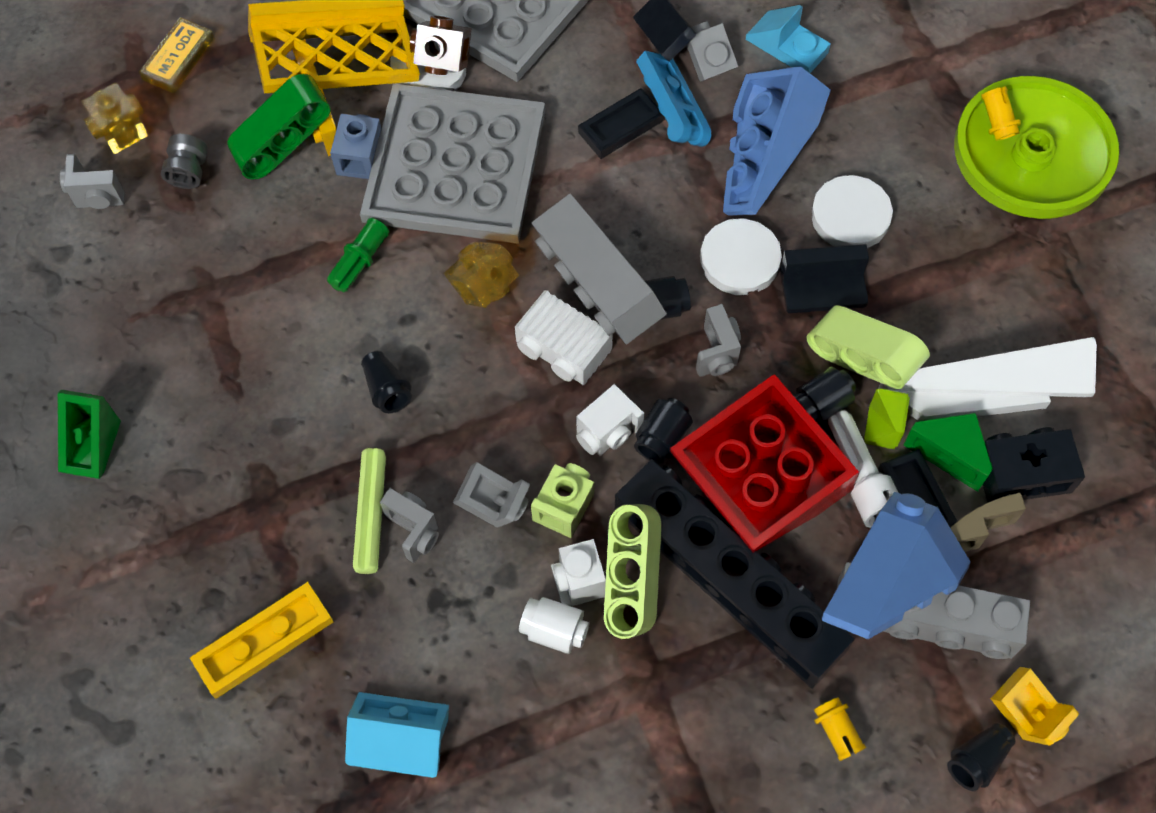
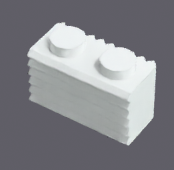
[515,290,613,385]

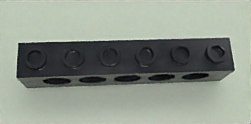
[614,459,855,689]

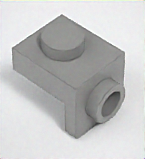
[684,21,738,82]
[60,154,125,209]
[696,304,741,377]
[453,462,530,528]
[380,488,439,563]

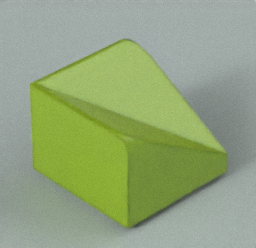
[864,389,910,449]

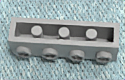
[531,193,667,345]
[836,562,1030,659]

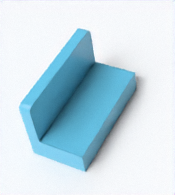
[345,692,449,778]

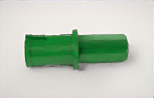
[327,218,390,292]

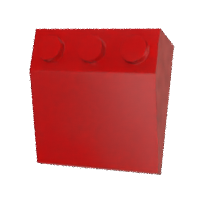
[670,374,859,553]

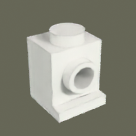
[576,384,644,456]
[551,539,606,606]

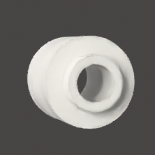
[519,597,590,654]

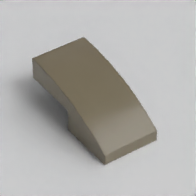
[951,493,1026,552]

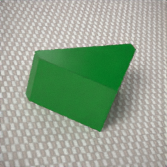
[58,389,121,479]
[903,413,992,492]

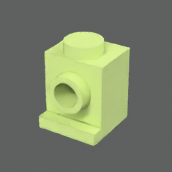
[531,463,594,538]

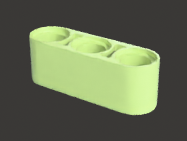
[806,305,930,389]
[604,504,661,639]

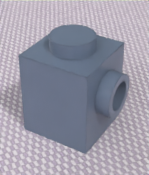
[330,114,382,179]

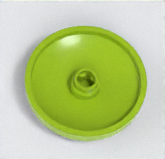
[954,76,1119,219]

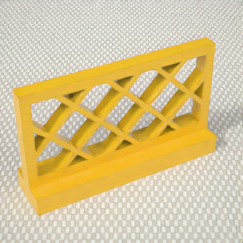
[248,0,420,94]

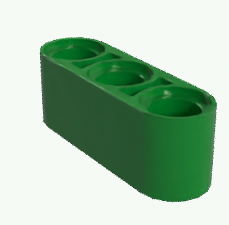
[227,74,331,180]

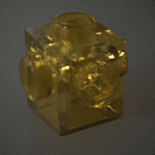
[81,82,148,155]
[443,242,519,308]

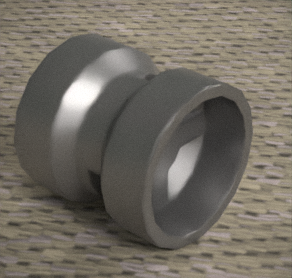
[160,134,208,189]

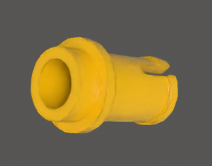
[981,86,1021,141]
[814,697,867,761]

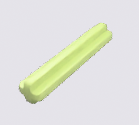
[353,448,386,574]

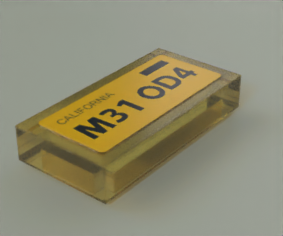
[139,17,215,93]

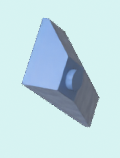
[723,66,831,215]
[822,492,970,639]

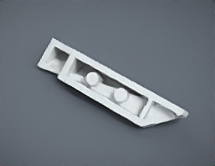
[878,337,1097,421]

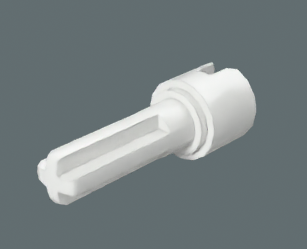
[828,410,898,528]

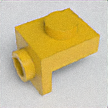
[990,667,1079,746]

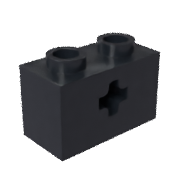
[983,427,1085,503]

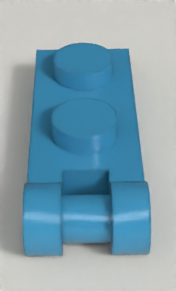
[636,51,711,147]

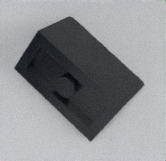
[780,244,869,313]

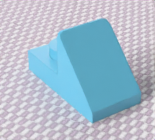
[746,5,831,73]

